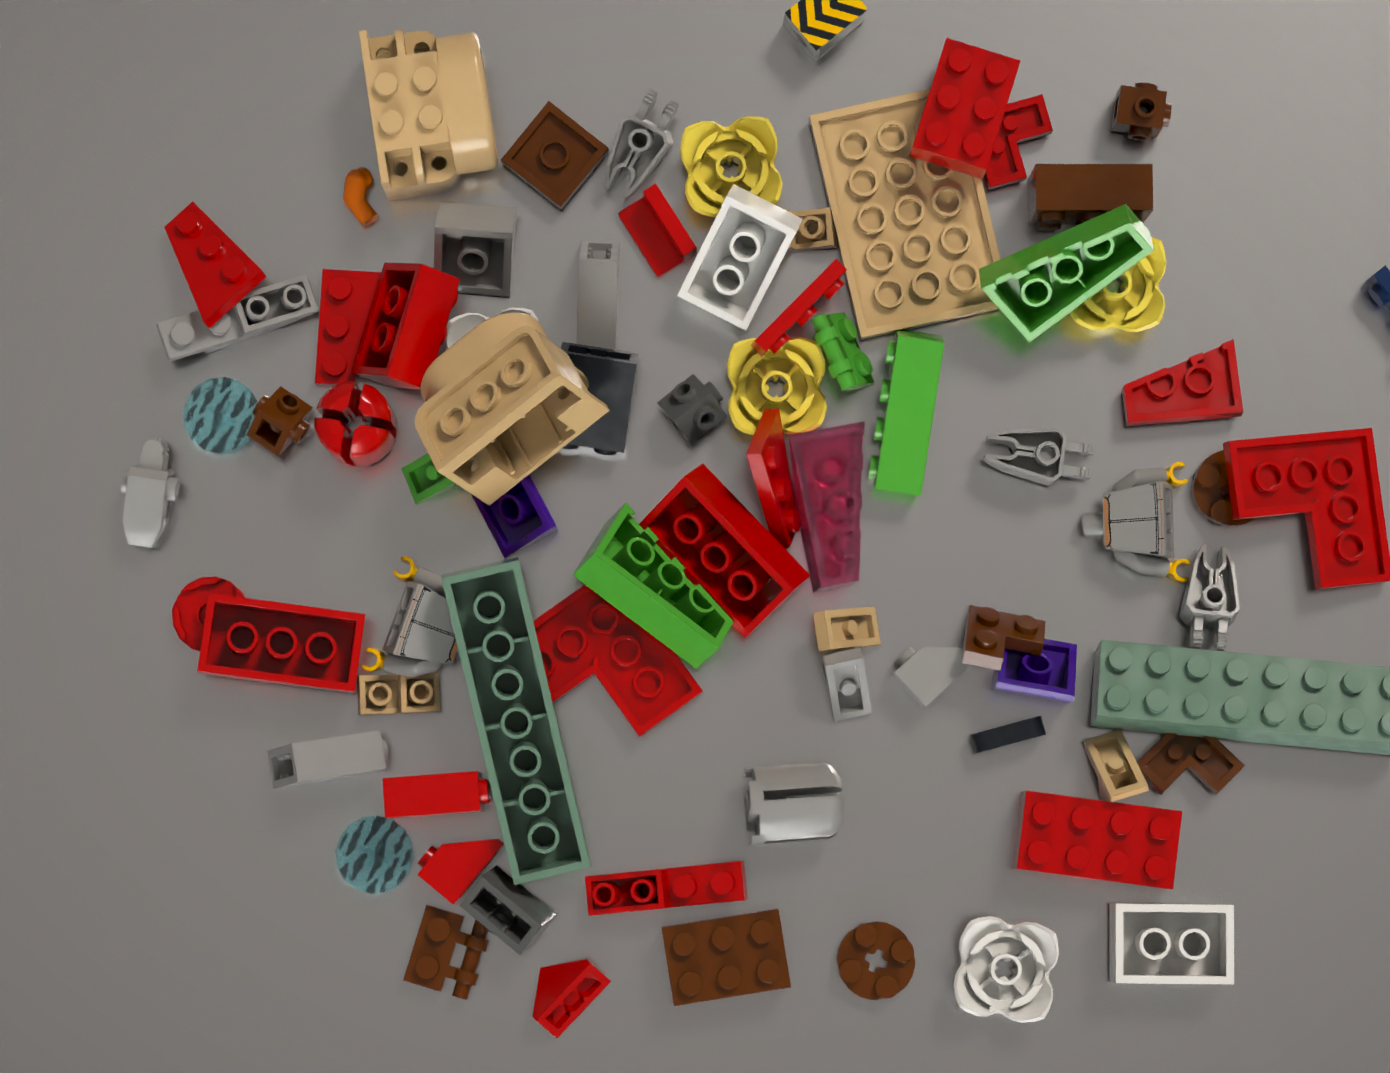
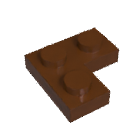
[962,605,1046,671]
[1137,733,1245,795]

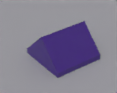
[471,475,558,558]
[991,639,1077,704]

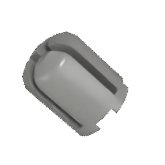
[743,762,844,845]

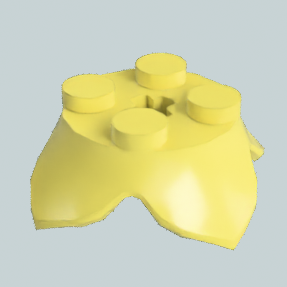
[680,116,783,218]
[1070,237,1167,332]
[727,337,827,436]

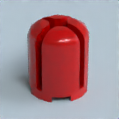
[314,382,398,467]

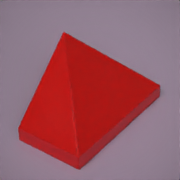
[532,959,611,1038]

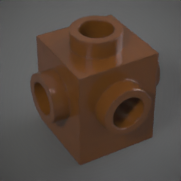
[1111,83,1172,141]
[246,386,313,456]

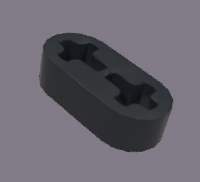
[970,716,1046,754]

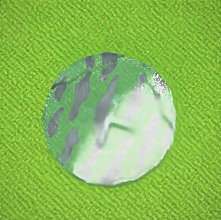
[183,377,258,455]
[335,816,414,894]

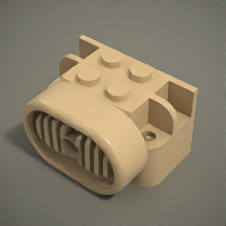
[359,29,498,201]
[414,312,610,506]

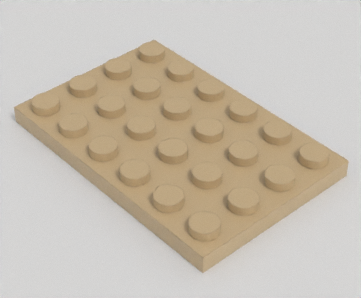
[809,89,1000,340]

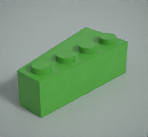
[979,204,1154,342]
[868,330,945,496]
[573,503,734,669]

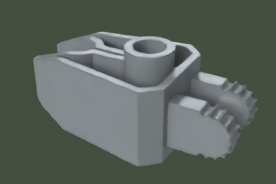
[605,89,679,198]
[983,428,1095,486]
[121,437,180,548]
[1179,543,1240,651]

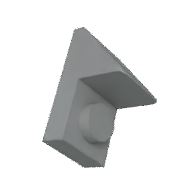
[822,647,872,722]

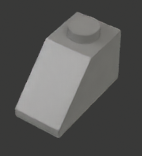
[892,646,971,708]

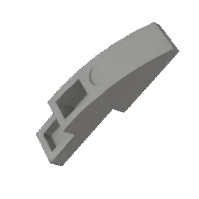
[156,274,318,362]

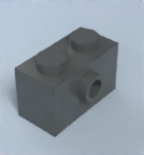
[459,865,556,955]

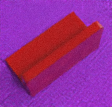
[618,183,697,277]

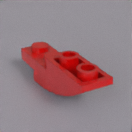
[585,861,748,916]

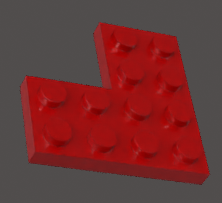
[1223,428,1390,590]
[533,585,703,737]

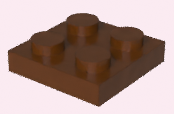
[501,101,609,210]

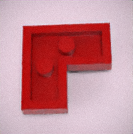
[984,94,1053,190]

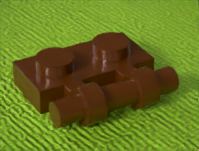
[403,905,489,1000]

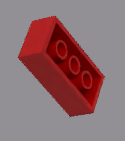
[639,463,811,638]
[197,593,365,694]
[1012,791,1182,890]

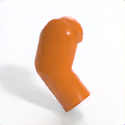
[343,167,378,227]

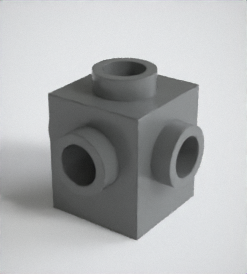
[657,374,727,445]

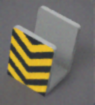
[783,0,867,62]

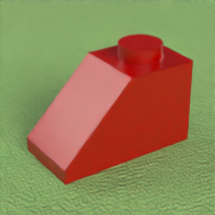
[417,839,504,905]

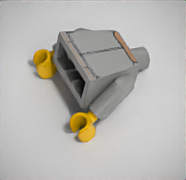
[1082,462,1191,582]
[361,556,458,677]

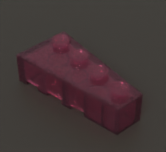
[784,421,865,593]

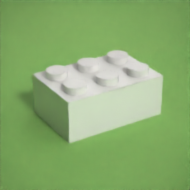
[677,184,803,331]
[1109,903,1234,985]

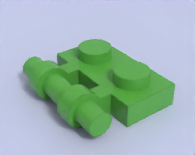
[811,312,875,391]

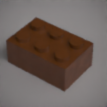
[1027,164,1153,231]
[662,908,791,1006]

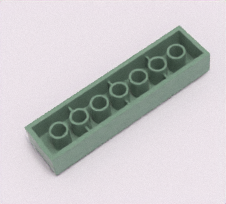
[441,557,591,885]
[1090,640,1390,755]

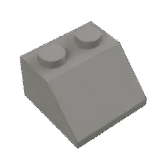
[434,201,517,297]

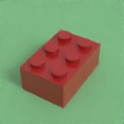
[909,38,1021,179]
[351,262,460,390]

